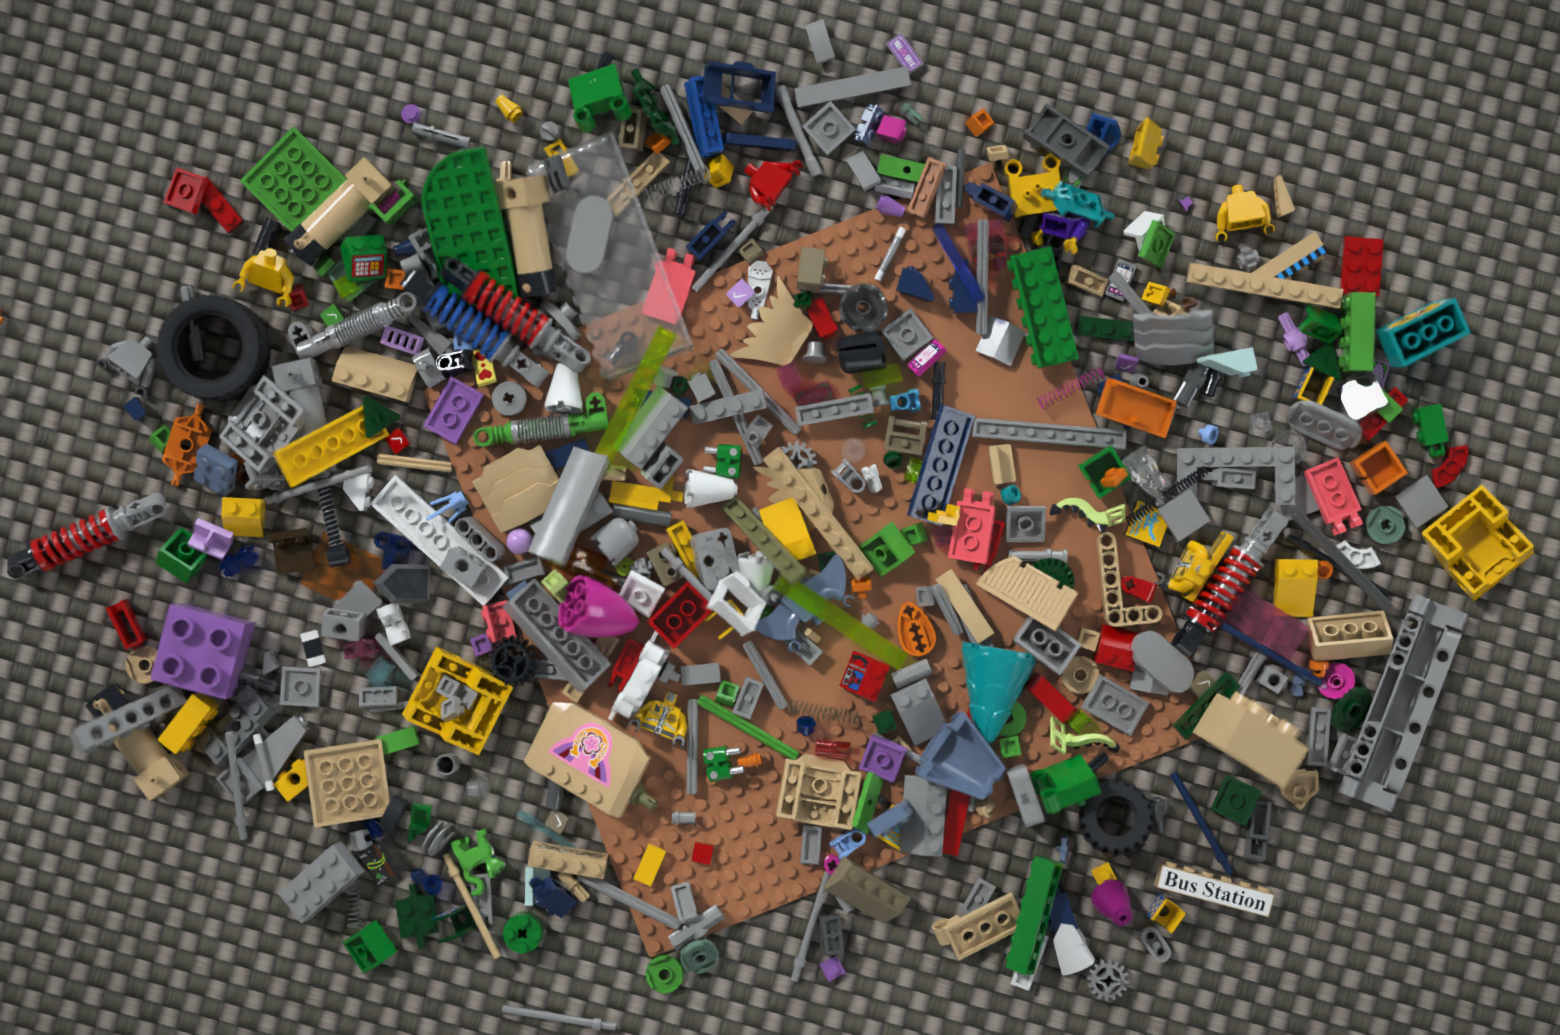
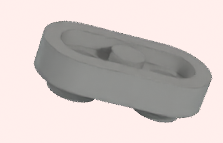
[1140,926,1171,962]

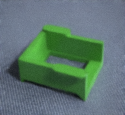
[367,180,419,226]

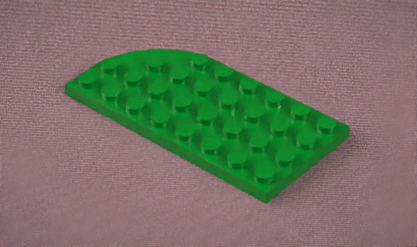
[422,146,520,307]

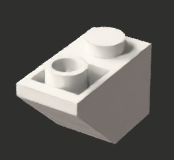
[343,470,374,511]

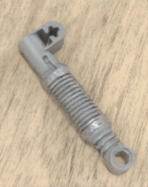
[288,292,422,360]

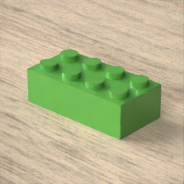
[1338,292,1375,373]

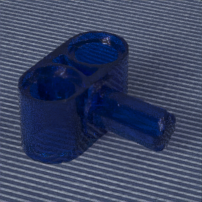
[374,532,413,570]

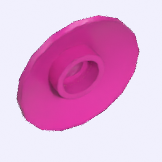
[1317,663,1355,699]

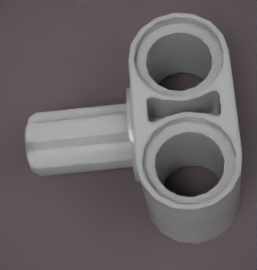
[412,347,447,388]

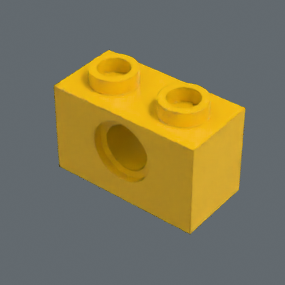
[273,758,308,802]

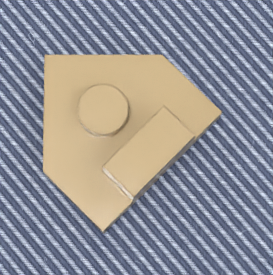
[1279,769,1319,810]

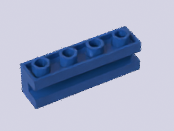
[684,76,724,158]

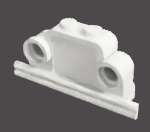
[608,631,671,721]

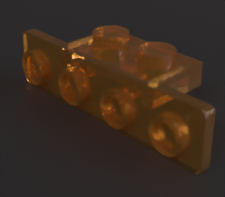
[545,544,619,592]

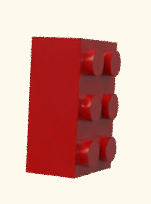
[647,581,713,649]

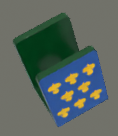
[430,904,476,944]

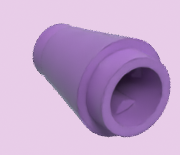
[875,195,905,218]

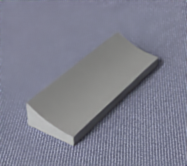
[528,447,610,566]
[502,578,611,693]

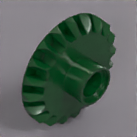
[1031,558,1075,590]
[1331,687,1372,733]

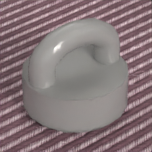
[540,122,559,141]

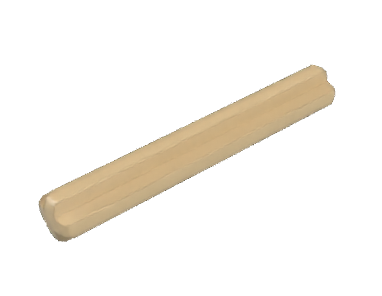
[377,454,453,473]

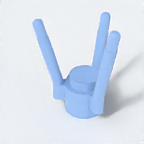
[426,491,469,524]

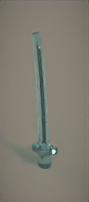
[516,809,576,848]

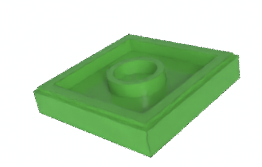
[1138,220,1175,269]

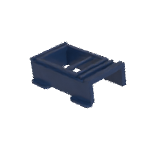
[702,61,776,114]

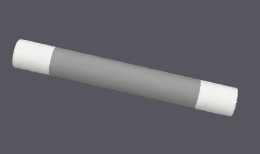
[874,227,906,282]
[253,733,274,791]

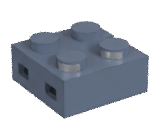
[194,443,238,497]
[867,799,914,837]

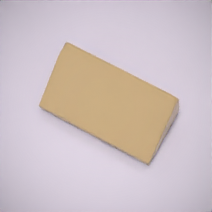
[602,465,627,481]

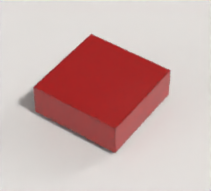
[691,841,714,865]

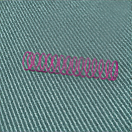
[1037,366,1105,410]

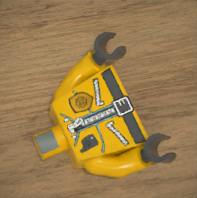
[1154,536,1212,593]
[627,691,687,750]

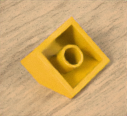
[221,497,266,537]

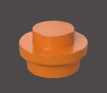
[1318,561,1333,580]

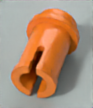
[737,752,763,768]

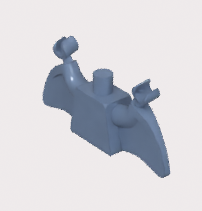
[755,555,854,653]

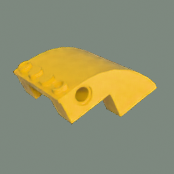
[1422,485,1534,601]
[402,646,513,755]

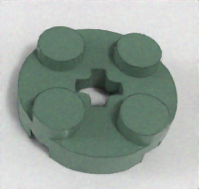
[1365,506,1405,544]
[680,937,719,974]

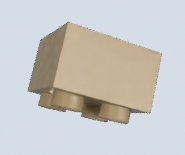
[1193,691,1309,788]

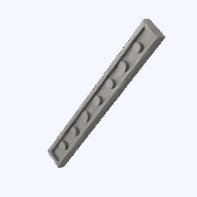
[972,418,1127,450]

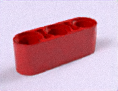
[1024,672,1077,724]

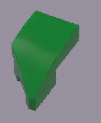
[408,803,432,842]

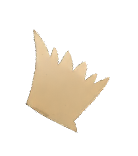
[729,276,812,367]
[753,467,834,533]

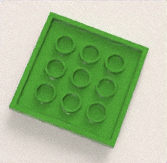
[240,126,347,231]

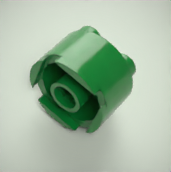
[503,911,544,954]

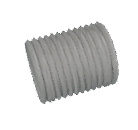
[435,753,460,776]

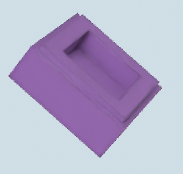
[470,633,493,657]

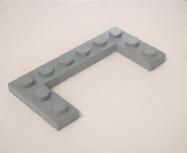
[1177,447,1295,505]

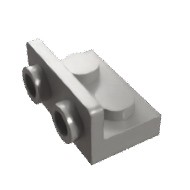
[244,461,286,490]

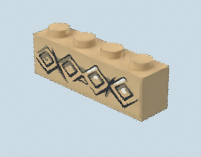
[528,841,609,879]

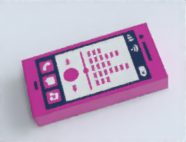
[907,339,947,377]

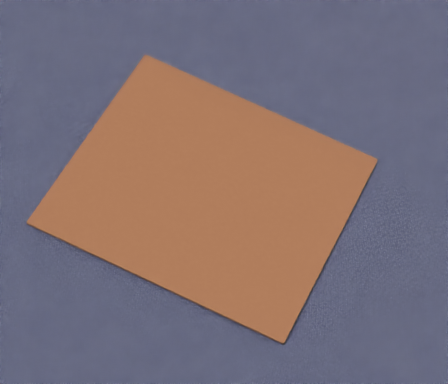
[424,163,1201,957]

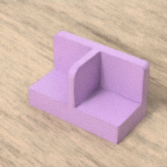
[188,518,234,560]

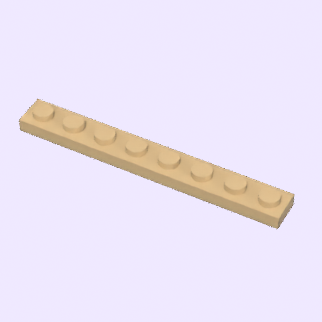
[1186,263,1343,309]
[763,447,874,580]

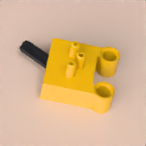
[1003,154,1060,241]

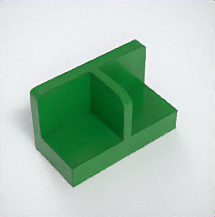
[1299,304,1342,344]

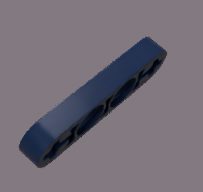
[722,133,797,151]

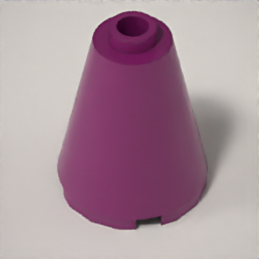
[1091,879,1132,926]

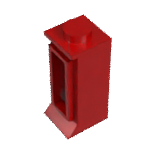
[105,598,148,651]

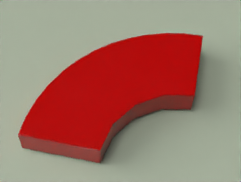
[1431,445,1468,488]

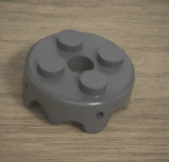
[839,283,888,332]

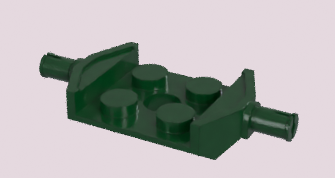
[631,68,681,146]

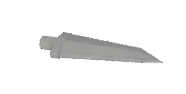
[408,313,455,356]

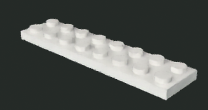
[370,475,509,606]

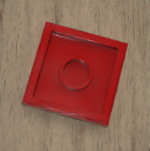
[163,167,209,215]

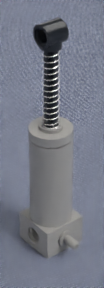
[272,358,351,568]

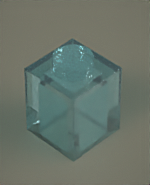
[365,656,397,687]

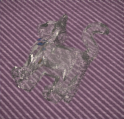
[1122,445,1172,506]

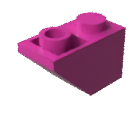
[876,115,907,145]

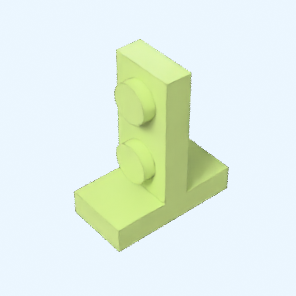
[541,569,569,603]

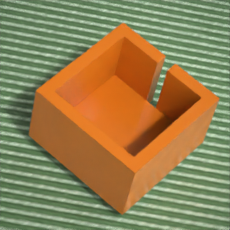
[1349,441,1408,495]

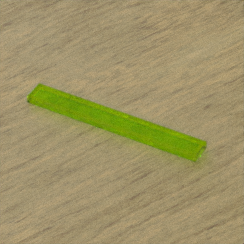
[595,325,677,470]
[773,574,908,670]

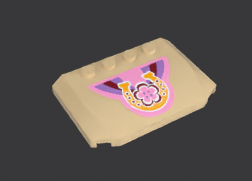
[524,702,651,818]

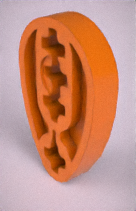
[897,602,936,656]

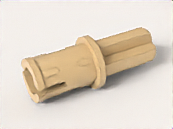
[557,872,590,902]

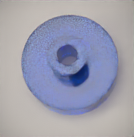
[796,716,816,736]

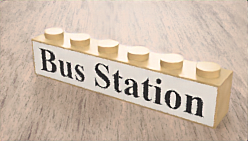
[1154,861,1274,917]

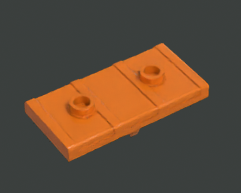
[1096,378,1177,438]

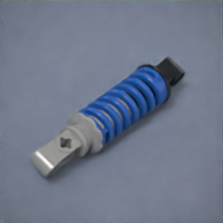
[400,269,550,388]

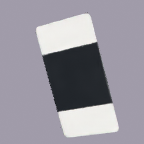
[300,630,326,667]

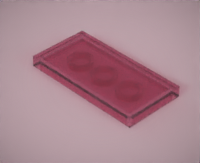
[1222,587,1310,660]

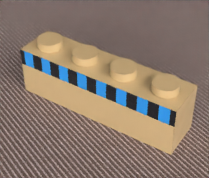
[1251,232,1327,280]

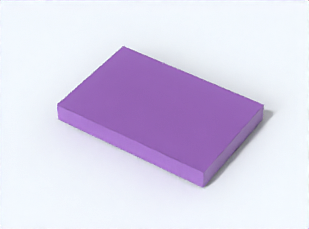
[423,376,485,445]

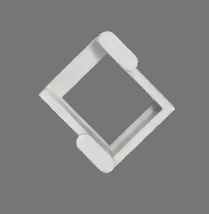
[707,571,767,636]

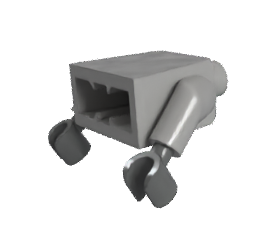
[96,337,155,398]

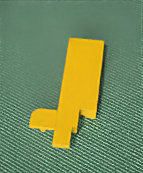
[609,475,684,510]

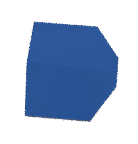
[1086,113,1122,156]

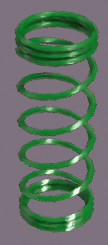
[848,384,878,429]

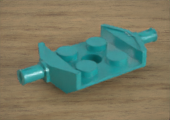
[1041,181,1115,228]

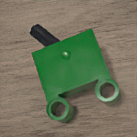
[1029,752,1109,814]

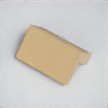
[988,444,1016,485]

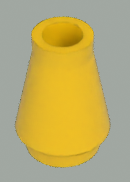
[495,95,523,123]

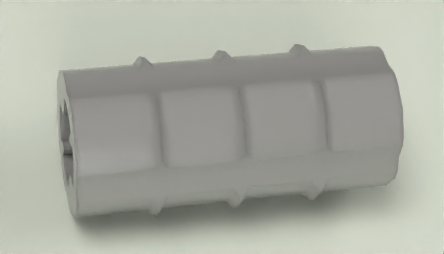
[891,659,933,689]

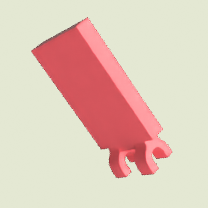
[641,248,696,326]
[1303,457,1363,536]
[948,488,996,564]

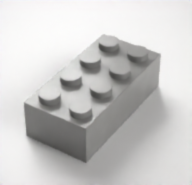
[278,842,365,923]

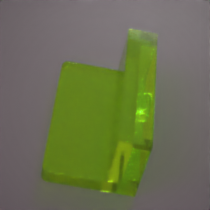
[861,363,903,389]

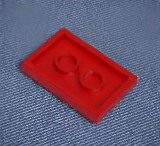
[1340,236,1384,297]

